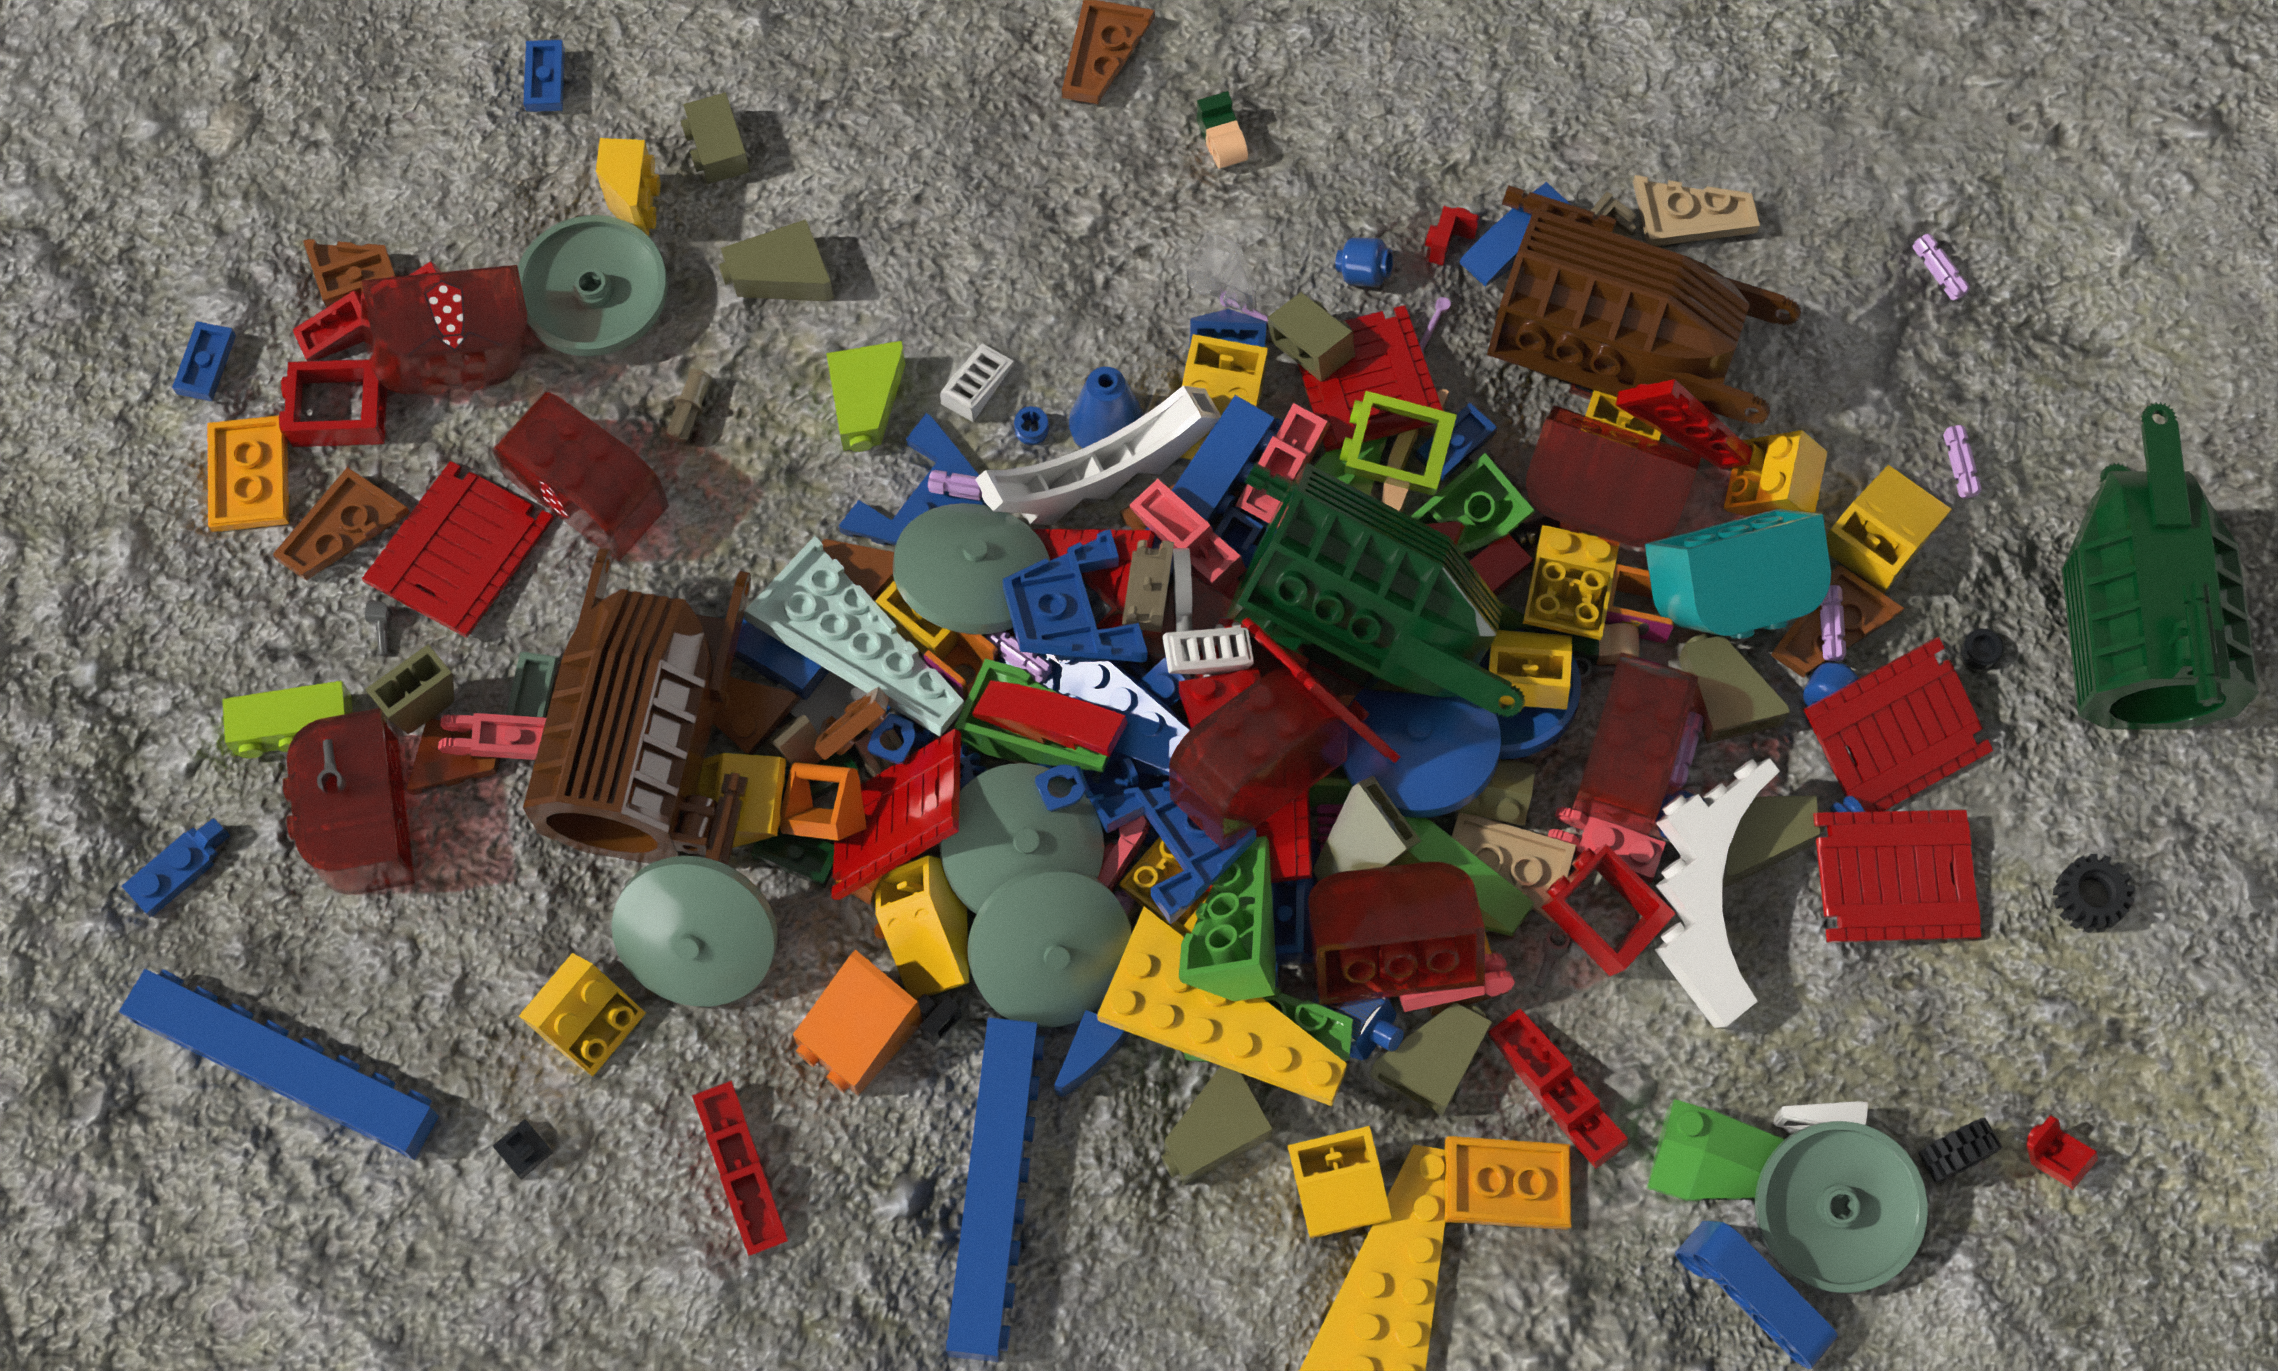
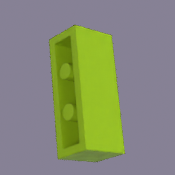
[222,680,355,759]

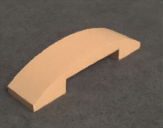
[1382,389,1449,512]

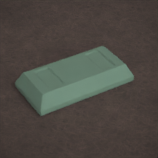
[506,651,559,718]

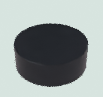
[1961,628,2004,670]

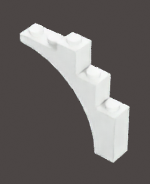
[975,386,1221,525]
[1654,758,1780,1028]

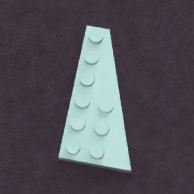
[744,536,964,736]

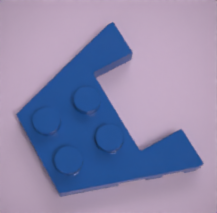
[838,413,988,545]
[1003,529,1148,662]
[1089,772,1256,924]

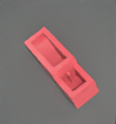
[1236,403,1331,524]
[1129,479,1246,596]

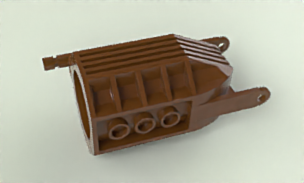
[1487,185,1801,425]
[523,548,751,865]

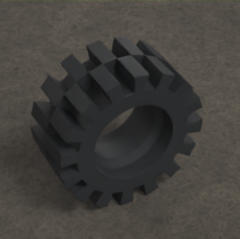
[2053,854,2135,933]
[1918,1117,2003,1184]

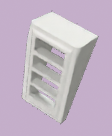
[940,343,1014,422]
[1162,627,1254,675]
[1773,1101,1868,1131]

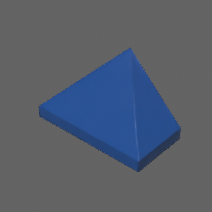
[1189,309,1266,349]

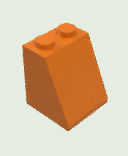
[793,949,923,1096]

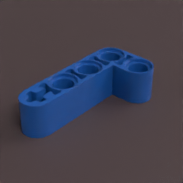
[1675,1221,1838,1369]

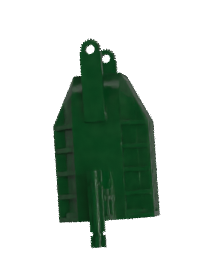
[2062,402,2259,730]
[1226,462,1538,717]

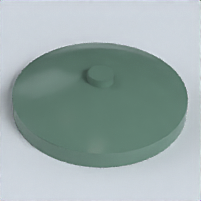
[514,215,668,356]
[893,503,1050,634]
[939,763,1104,914]
[612,856,778,1007]
[968,866,1132,1028]
[1755,1121,1928,1293]

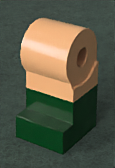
[1196,91,1248,169]
[1565,623,1640,666]

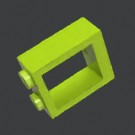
[1339,391,1457,496]

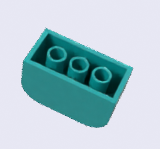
[1645,509,1831,639]

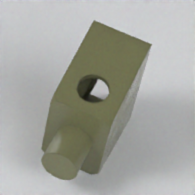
[365,644,455,734]

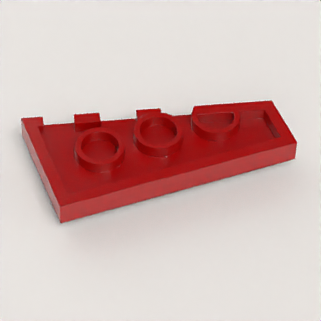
[1615,379,1753,469]

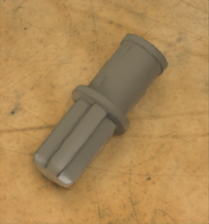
[666,369,712,443]

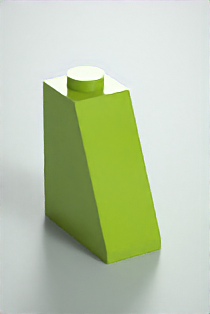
[826,341,906,452]

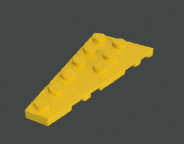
[1097,907,1347,1106]
[1299,1144,1445,1371]

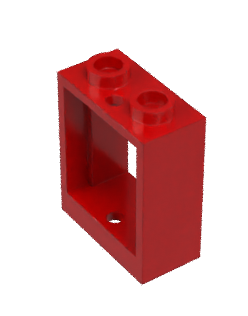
[279,359,388,447]
[1541,844,1676,977]

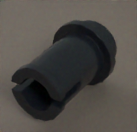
[1510,512,1562,551]

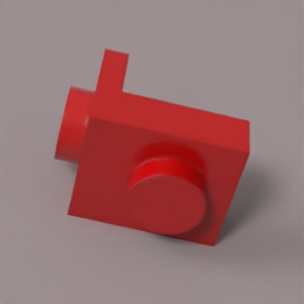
[1425,206,1479,266]
[2026,1115,2098,1190]

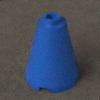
[1069,366,1144,448]

